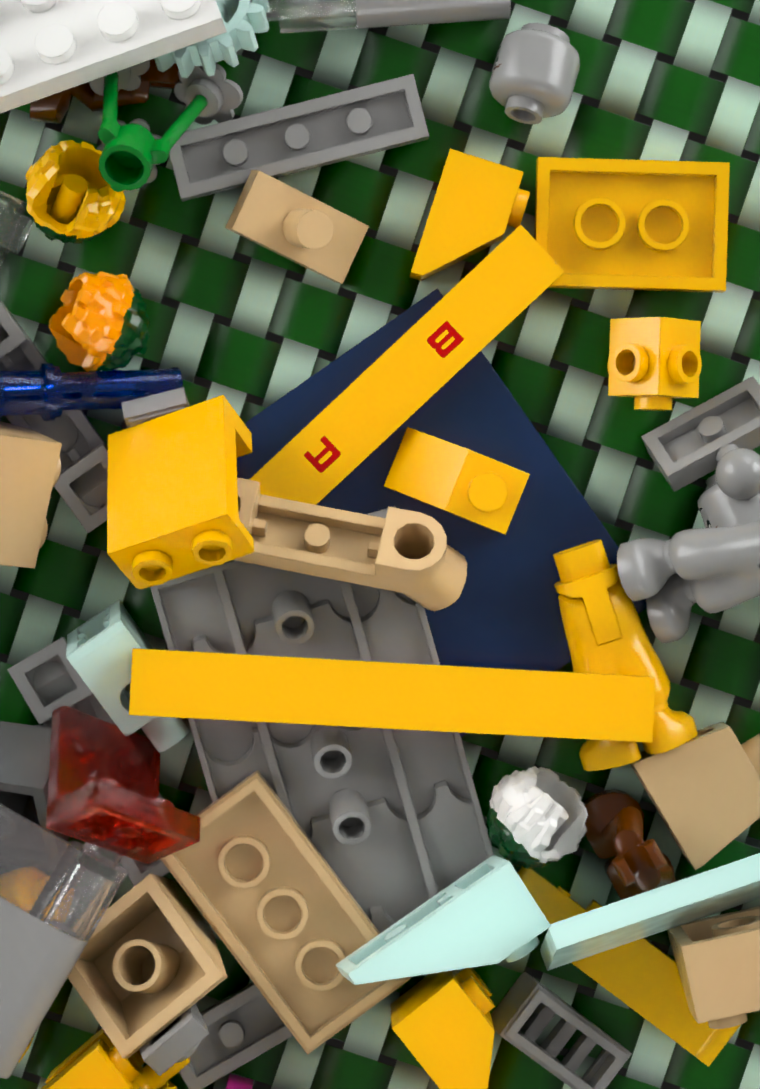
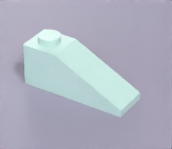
[336,855,550,985]

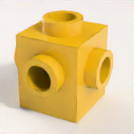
[607,317,702,411]

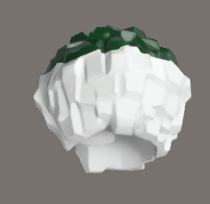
[485,766,588,869]

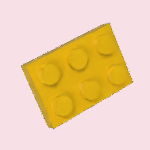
[534,157,730,293]

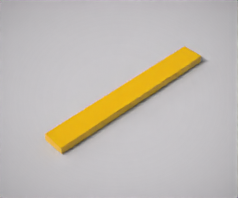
[129,648,656,743]

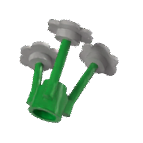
[90,60,243,192]

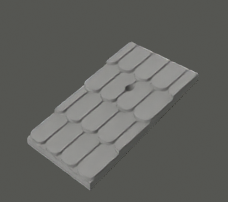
[150,506,494,933]

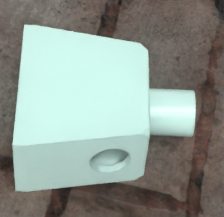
[66,599,190,753]

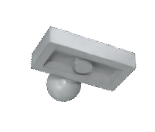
[641,376,760,500]

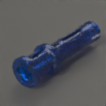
[0,363,183,421]

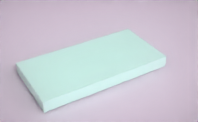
[540,853,760,971]

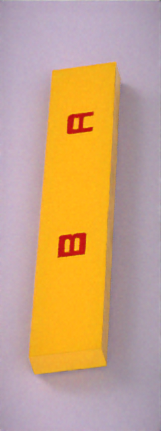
[249,224,565,505]

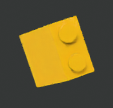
[390,968,495,1089]

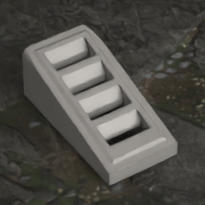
[491,972,632,1089]

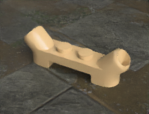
[233,477,467,611]

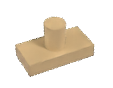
[225,170,369,284]

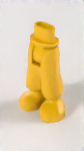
[553,539,698,771]

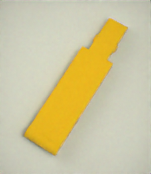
[517,867,740,1067]

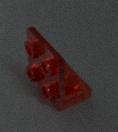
[46,705,200,864]

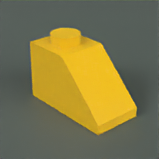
[410,148,530,281]
[384,427,530,535]

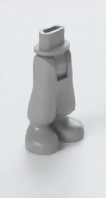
[617,520,760,643]

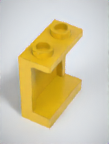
[107,395,254,589]

